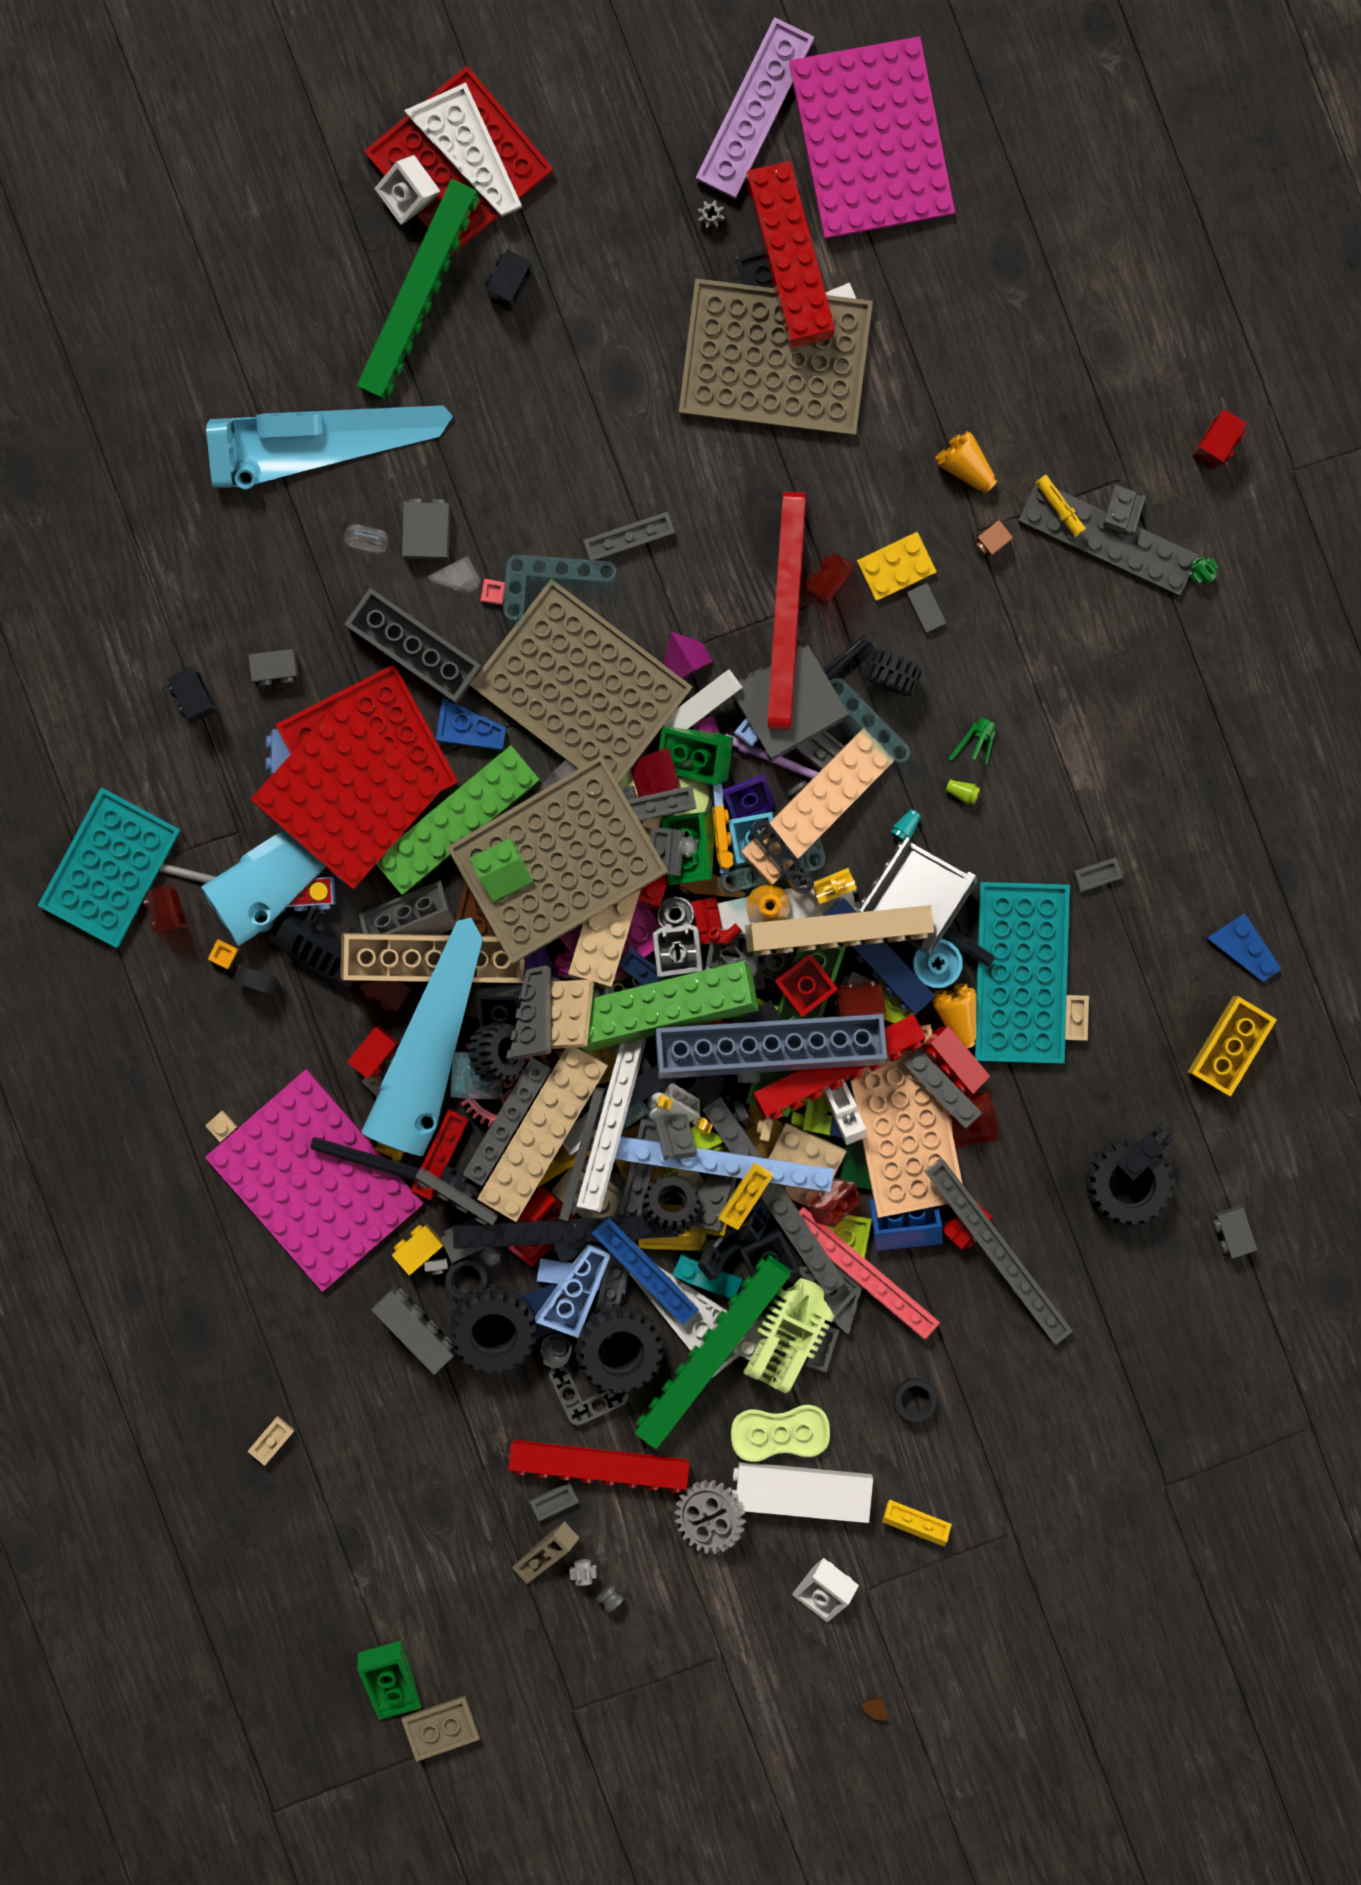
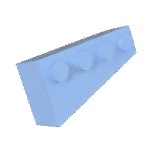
[534,1242,611,1338]

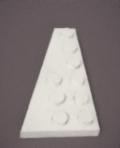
[404,83,522,217]
[629,1265,740,1377]

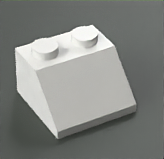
[374,155,441,224]
[792,1558,859,1622]

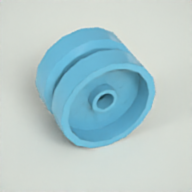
[911,939,962,988]

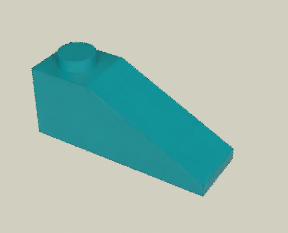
[672,1252,743,1299]

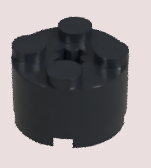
[432,1165,485,1213]

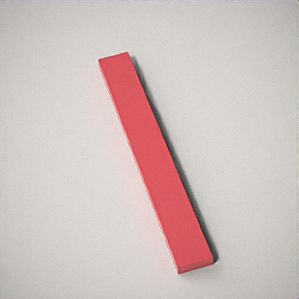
[799,1206,940,1340]

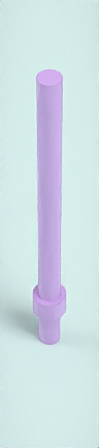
[726,734,819,779]

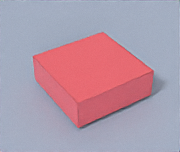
[480,579,507,605]

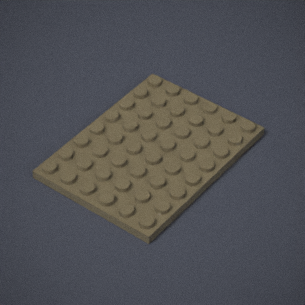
[679,278,873,436]
[470,579,693,784]
[447,755,669,964]

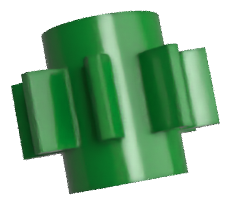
[1189,557,1218,585]

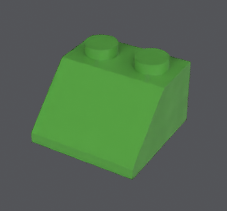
[469,838,534,902]

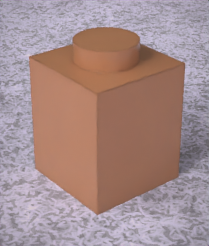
[976,520,1013,557]

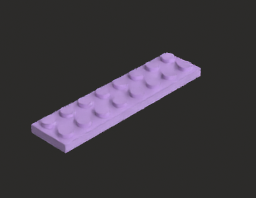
[696,17,814,200]

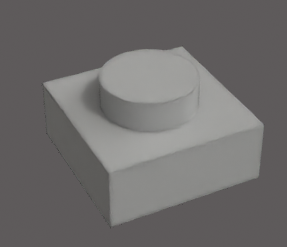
[424,1257,449,1274]

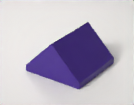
[722,774,776,819]

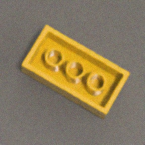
[1188,996,1277,1097]

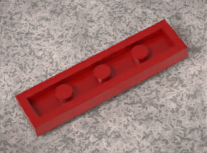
[411,1109,469,1200]

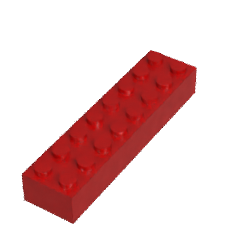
[746,161,835,348]

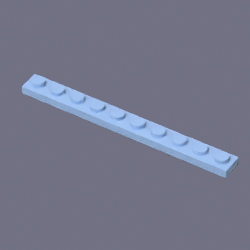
[615,1136,834,1192]

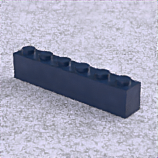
[822,897,935,1015]

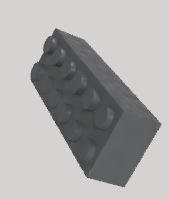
[344,588,482,704]

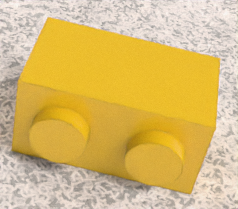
[392,1224,444,1275]

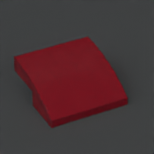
[630,748,681,797]

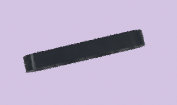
[750,820,814,894]

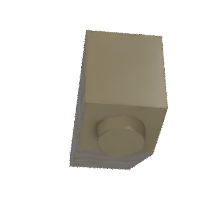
[512,1521,579,1584]

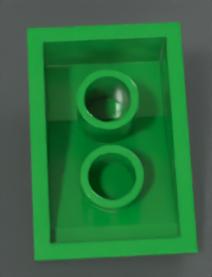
[659,726,734,785]
[661,812,715,885]
[358,1641,421,1720]

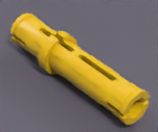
[1035,475,1086,537]

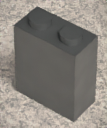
[402,499,450,560]

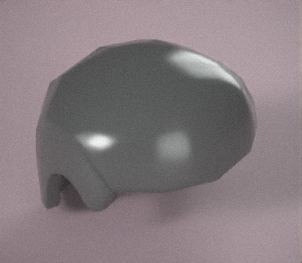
[539,1332,574,1369]

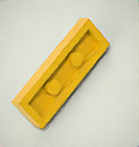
[718,1162,773,1230]
[882,1500,951,1546]

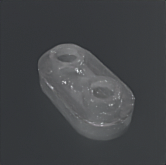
[344,524,389,553]

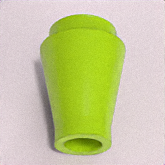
[946,779,980,805]

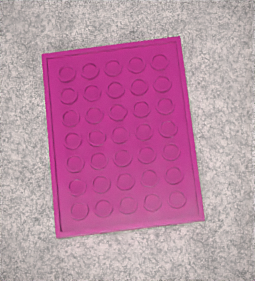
[789,36,955,239]
[205,1069,424,1292]

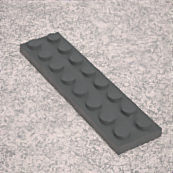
[1018,480,1199,596]

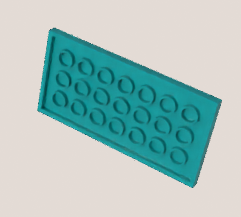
[974,882,1070,1063]

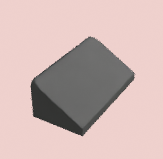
[693,1075,728,1119]

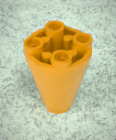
[935,431,997,493]
[746,884,791,923]
[932,983,976,1048]

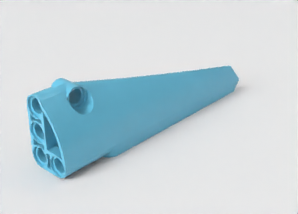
[206,405,453,489]

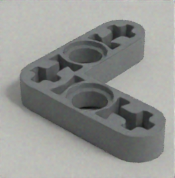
[549,1365,629,1425]

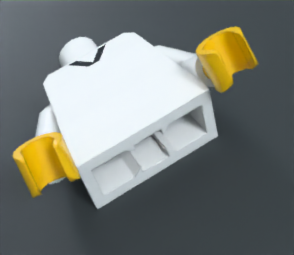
[646,1083,713,1135]

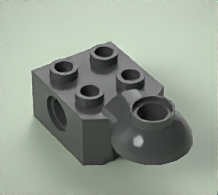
[653,897,705,981]
[705,927,794,979]

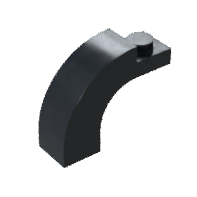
[697,1210,767,1281]

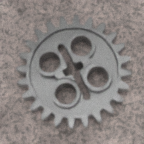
[675,1480,746,1554]

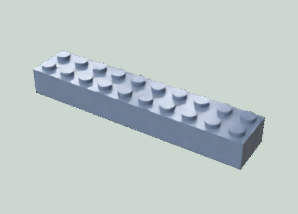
[655,1014,887,1079]

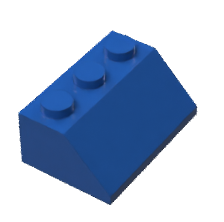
[869,1199,942,1251]

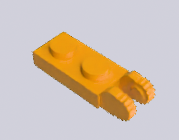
[712,805,733,869]

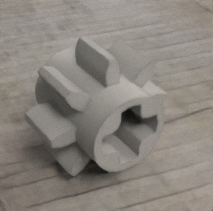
[697,200,724,229]
[569,1559,597,1586]

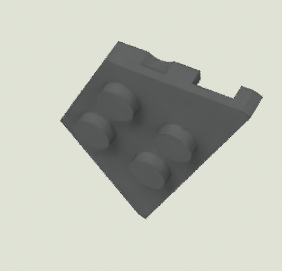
[787,1262,862,1334]

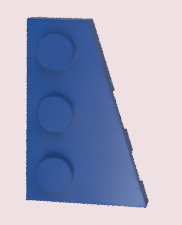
[436,697,506,751]
[1206,914,1281,982]

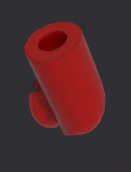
[708,923,742,945]

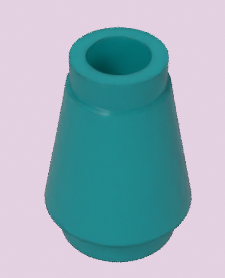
[890,809,921,842]

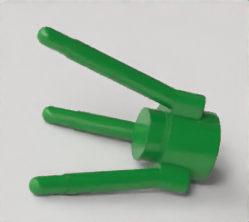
[948,718,996,765]

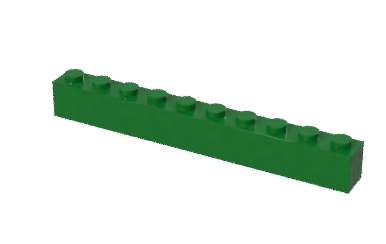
[357,179,479,400]
[635,1255,791,1449]

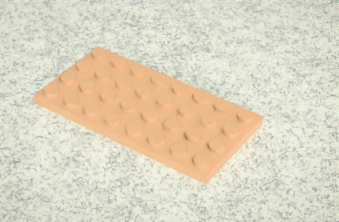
[850,1024,962,1218]

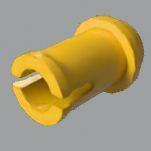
[375,1142,404,1161]

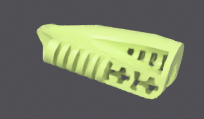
[743,1278,835,1394]

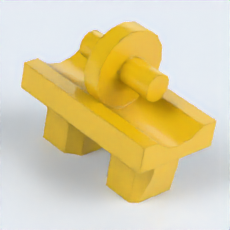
[813,868,857,904]

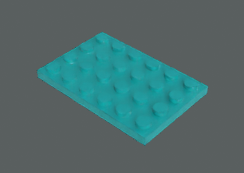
[38,788,181,948]

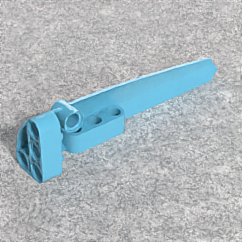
[201,830,326,946]
[361,917,483,1156]

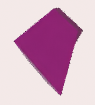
[663,632,713,679]

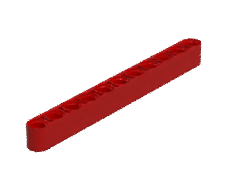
[768,492,806,730]

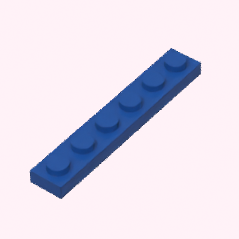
[591,1216,699,1325]

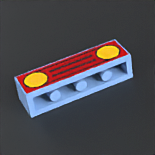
[282,877,335,912]

